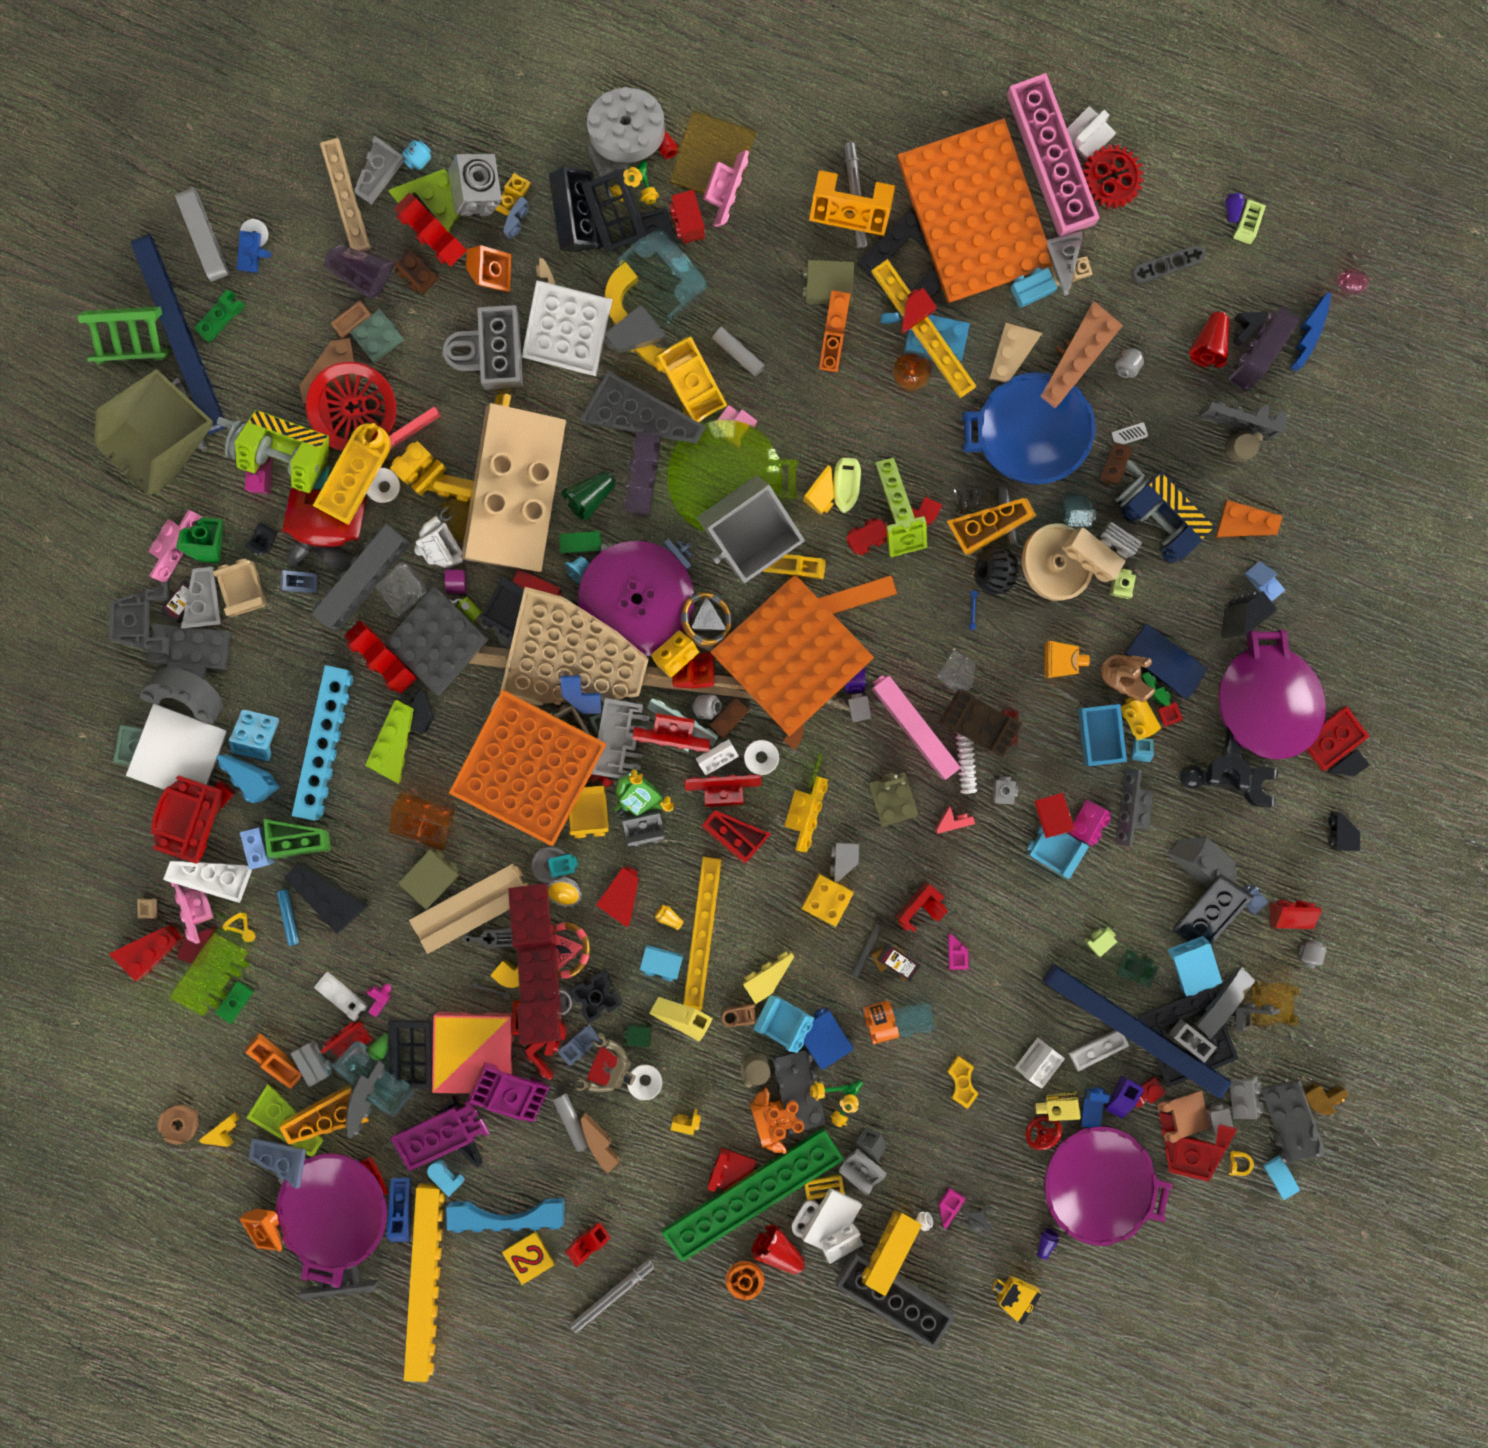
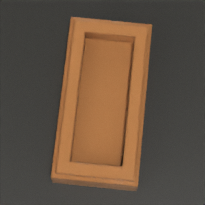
[330,300,372,339]

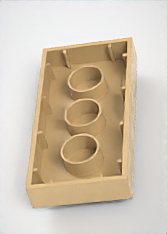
[461,403,566,573]

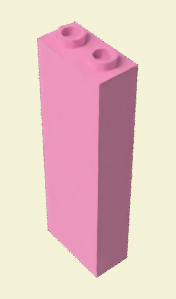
[871,675,961,780]

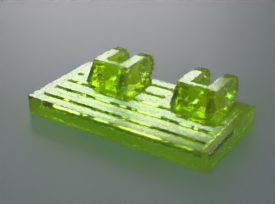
[169,932,249,1016]

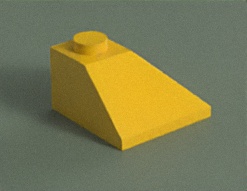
[803,465,834,515]

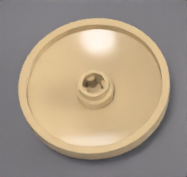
[1022,523,1093,601]

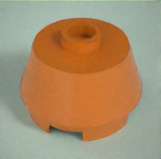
[726,1261,764,1300]

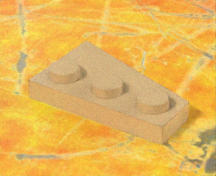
[989,323,1042,383]

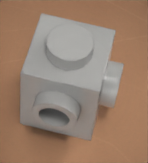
[992,776,1018,805]

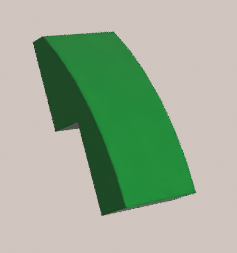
[559,531,601,553]
[1141,672,1171,706]

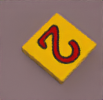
[502,1230,555,1285]

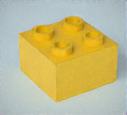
[801,873,854,927]

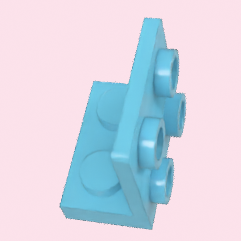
[229,710,279,761]

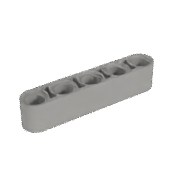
[175,187,229,282]

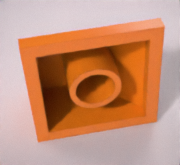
[466,245,512,293]

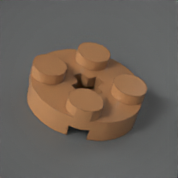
[158,1104,199,1145]

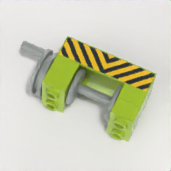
[217,410,329,493]

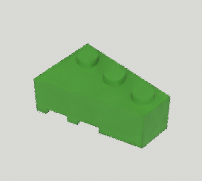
[263,819,331,859]

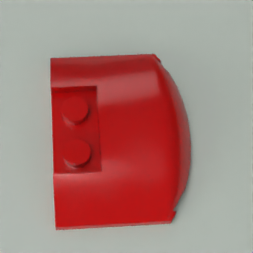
[282,488,367,547]
[151,776,223,864]

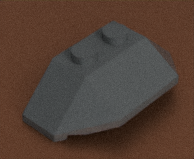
[1167,837,1236,889]

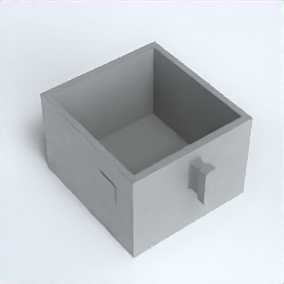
[697,475,805,583]

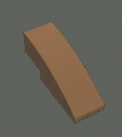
[581,1112,620,1174]

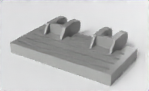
[591,698,650,778]

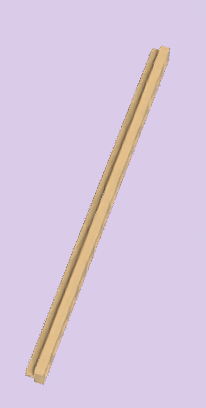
[469,646,753,699]

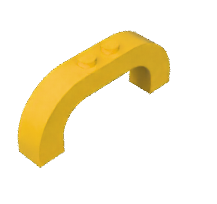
[605,262,686,367]

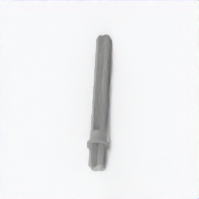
[844,142,867,248]
[570,1259,654,1333]

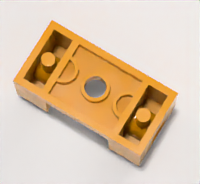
[809,170,895,236]

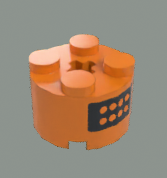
[863,1000,899,1044]

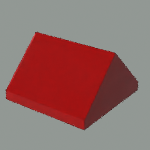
[1034,793,1075,838]

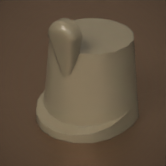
[1225,430,1263,463]
[740,1053,772,1088]

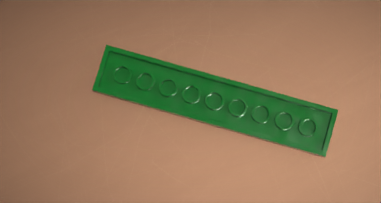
[661,1127,844,1262]

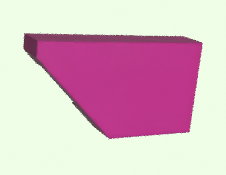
[948,933,968,970]
[938,1187,965,1229]

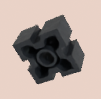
[569,968,623,1024]

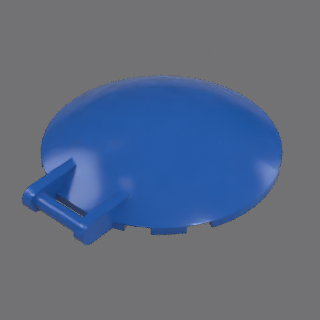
[962,372,1095,484]

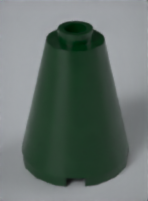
[561,471,616,522]

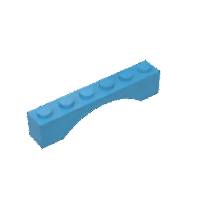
[446,1198,565,1233]

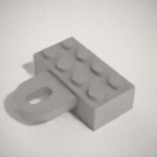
[443,305,523,390]

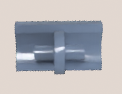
[663,539,693,571]

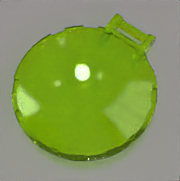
[667,419,798,533]

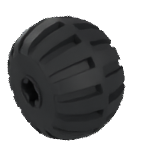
[974,547,1018,595]

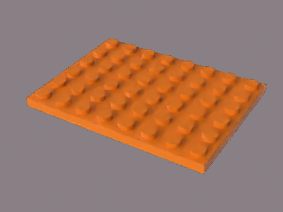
[897,118,1053,304]

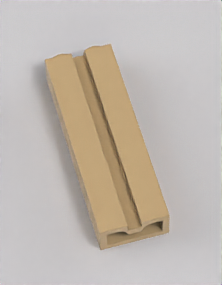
[409,864,529,954]

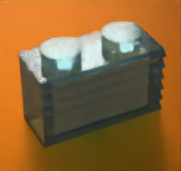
[1062,495,1096,527]

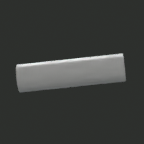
[712,327,765,377]
[552,1092,589,1152]

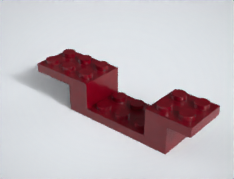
[508,883,562,1045]

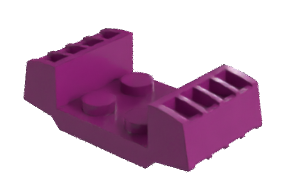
[468,1062,550,1122]

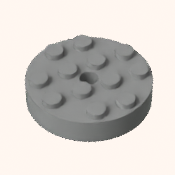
[587,87,665,163]

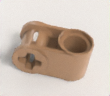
[721,1003,758,1027]

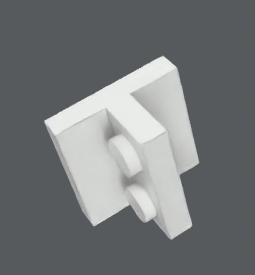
[1067,106,1116,162]
[1015,1038,1065,1089]

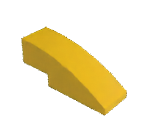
[763,554,826,579]

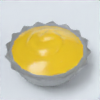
[548,877,582,907]

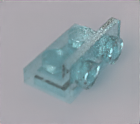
[893,1003,936,1038]

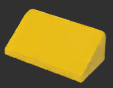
[411,459,447,496]

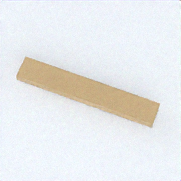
[320,138,371,255]

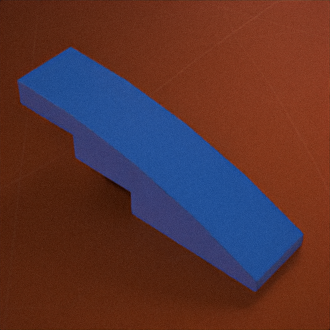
[1290,292,1331,372]

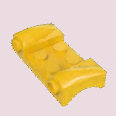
[653,336,727,422]

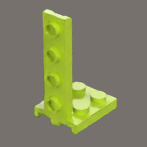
[875,458,927,557]

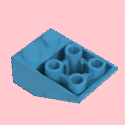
[216,755,281,803]

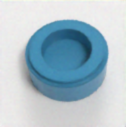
[880,313,900,324]

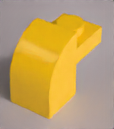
[490,959,519,988]

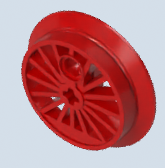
[306,362,396,451]

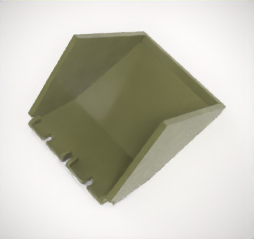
[94,369,213,495]

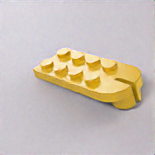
[313,423,391,525]

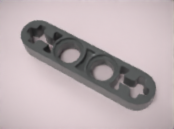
[1132,246,1205,284]

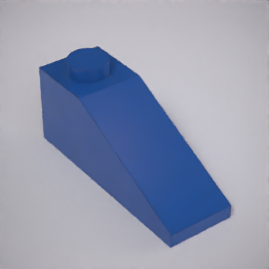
[387,1178,412,1242]

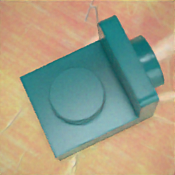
[548,853,578,878]

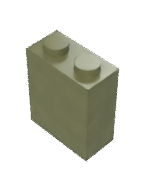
[802,260,854,305]
[398,849,461,910]

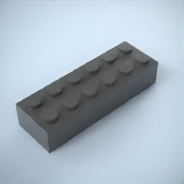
[312,524,411,631]
[835,1249,955,1350]

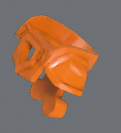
[750,1087,804,1154]

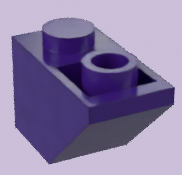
[1104,1075,1144,1118]

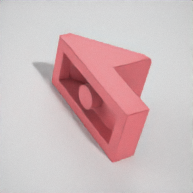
[935,806,975,834]

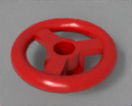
[1025,1115,1062,1150]

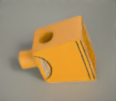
[1044,641,1090,678]

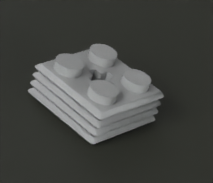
[1096,522,1142,559]

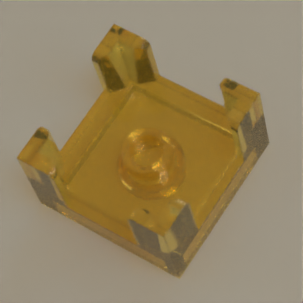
[1253,983,1299,1026]

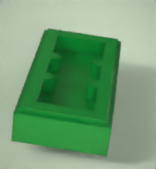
[215,981,254,1024]

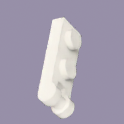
[314,972,368,1021]

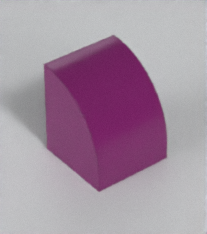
[445,570,467,595]

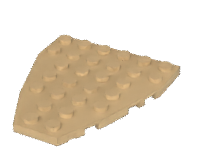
[500,587,649,706]

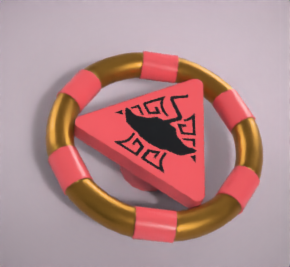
[554,922,590,979]

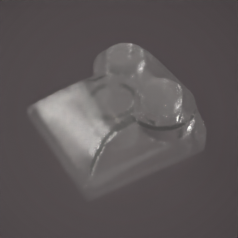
[375,562,427,617]

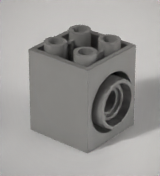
[448,154,502,216]

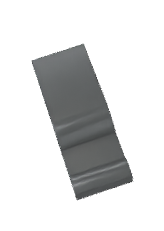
[464,927,513,948]

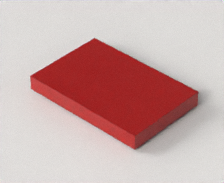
[1306,706,1370,771]

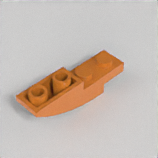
[819,290,851,372]

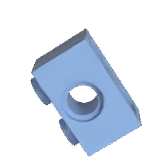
[240,827,274,870]

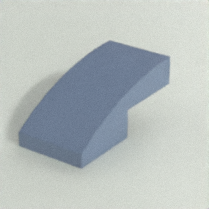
[557,1025,601,1066]

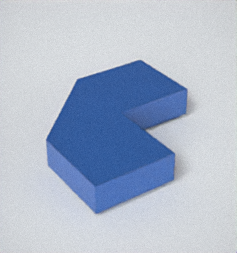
[560,675,602,714]

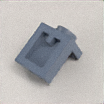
[1243,884,1268,915]

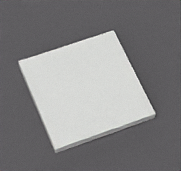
[522,280,613,376]
[126,704,228,790]

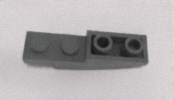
[345,1059,386,1139]

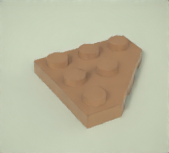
[300,338,360,406]

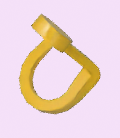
[222,913,256,942]
[1229,1151,1254,1176]

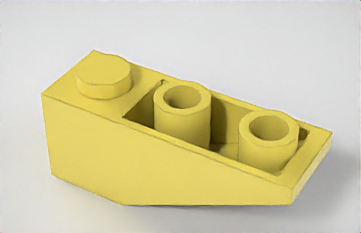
[743,951,794,1004]
[649,997,713,1042]

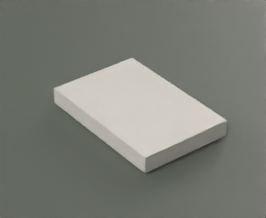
[801,1188,862,1249]

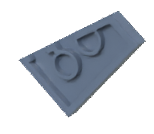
[249,1138,306,1189]

